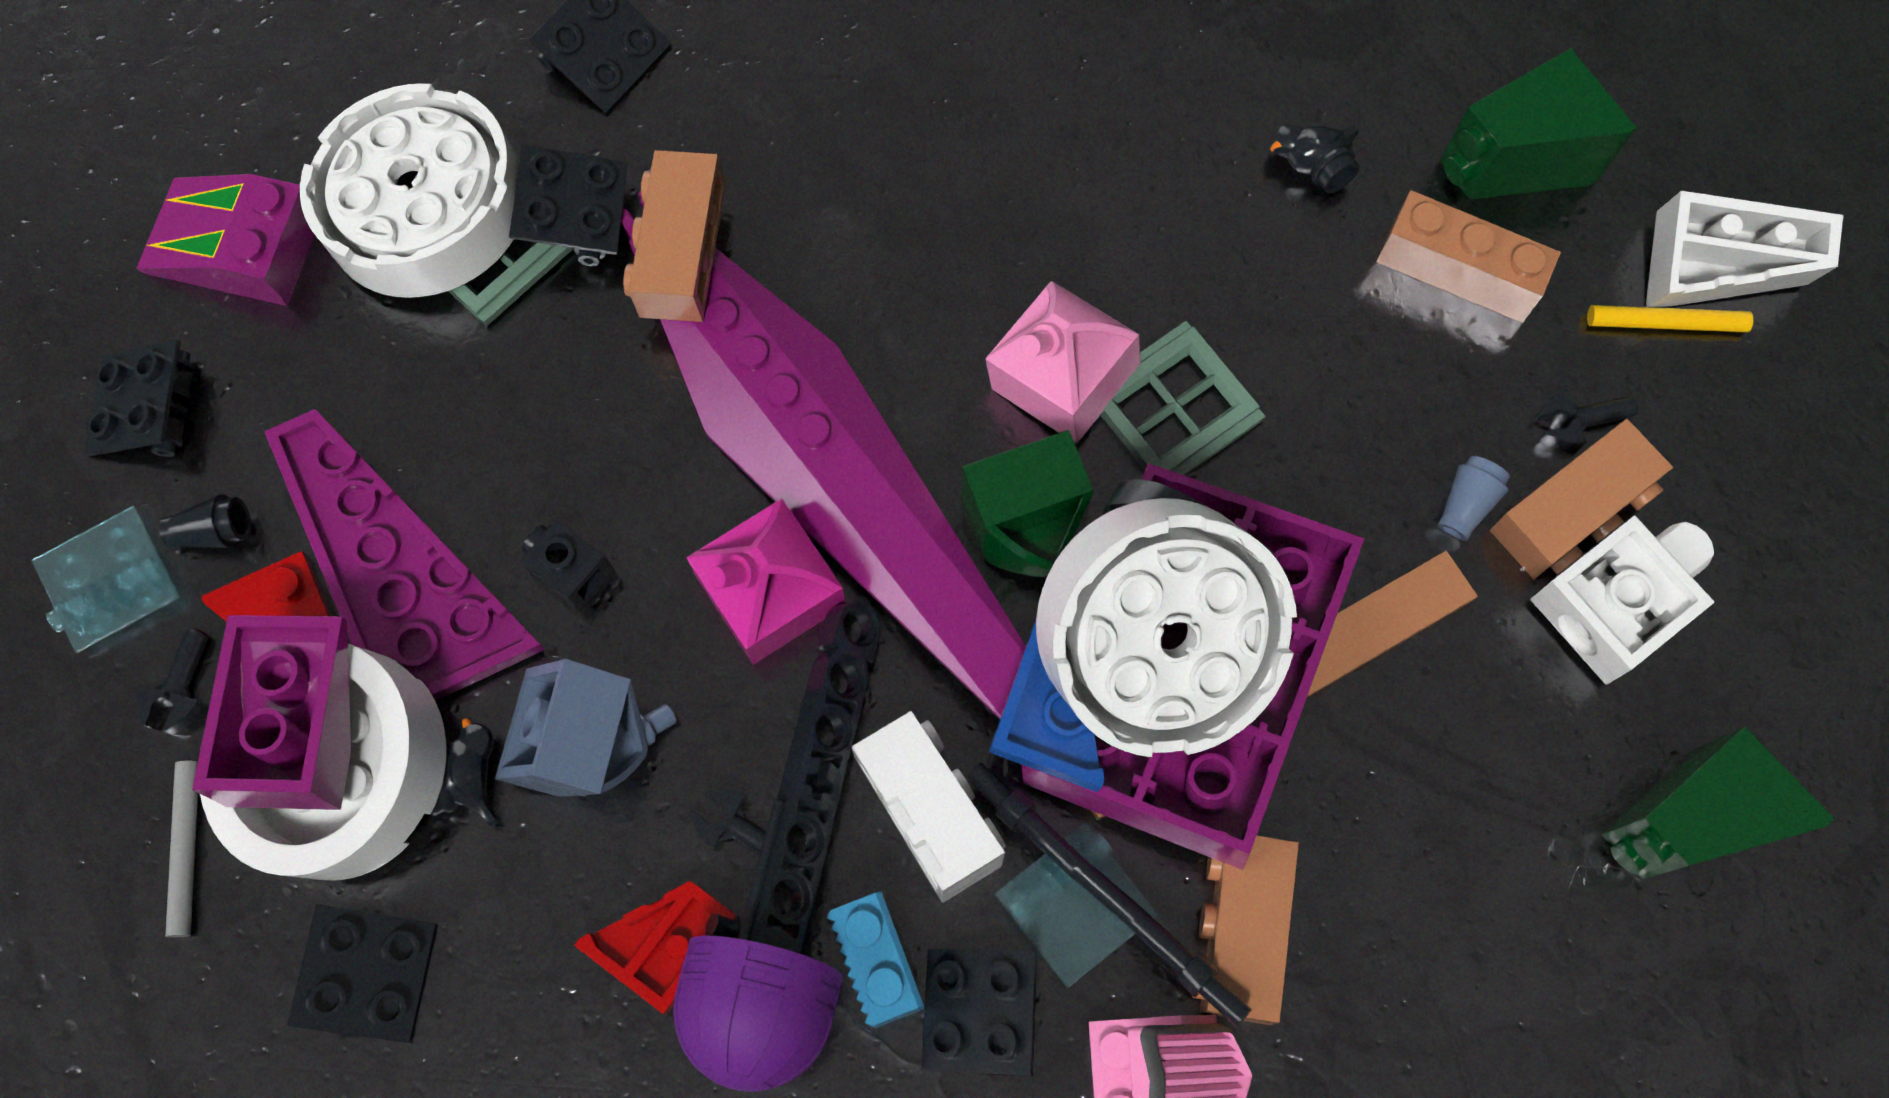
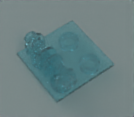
[31,506,180,653]
[995,823,1159,989]

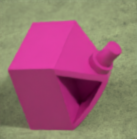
[686,498,846,665]

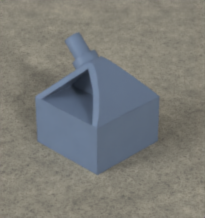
[495,659,676,797]

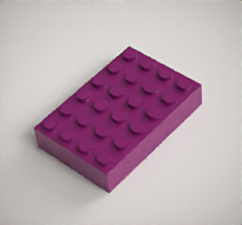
[1022,463,1365,870]

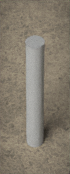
[165,761,198,937]

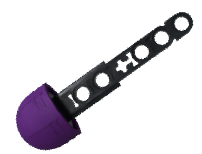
[673,600,881,1092]

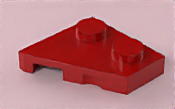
[201,551,333,622]
[574,881,739,1015]

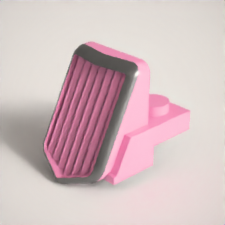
[1089,1015,1253,1098]

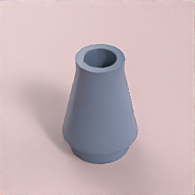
[1438,456,1510,541]

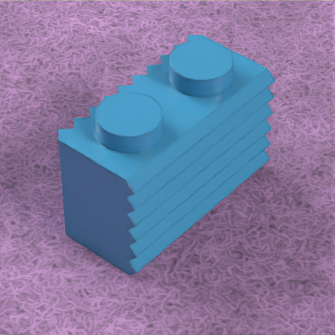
[827,891,925,1028]

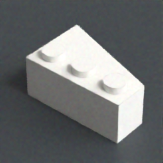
[1645,191,1843,308]
[852,711,1006,903]

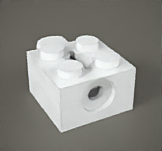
[1530,515,1714,685]

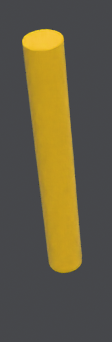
[1587,305,1753,332]

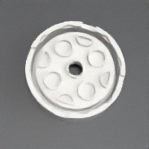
[300,83,520,298]
[1036,498,1297,757]
[200,644,446,880]

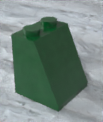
[1440,48,1637,199]
[1602,727,1835,879]

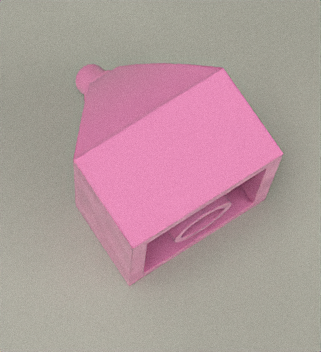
[986,281,1140,444]

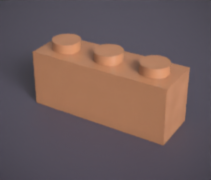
[623,150,726,322]
[1376,190,1561,323]
[1489,419,1673,580]
[1192,836,1299,1025]

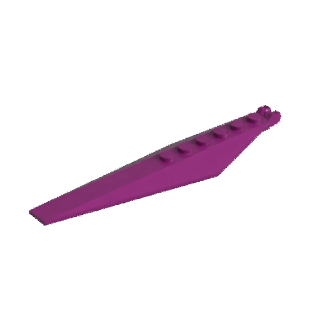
[620,191,1026,719]

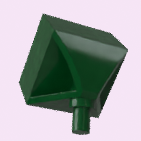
[961,430,1094,577]

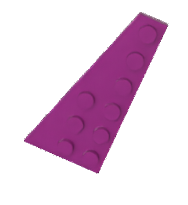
[264,409,545,701]

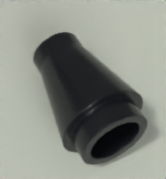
[159,494,251,548]

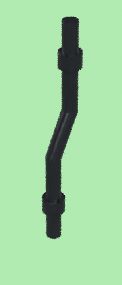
[966,763,1252,1027]

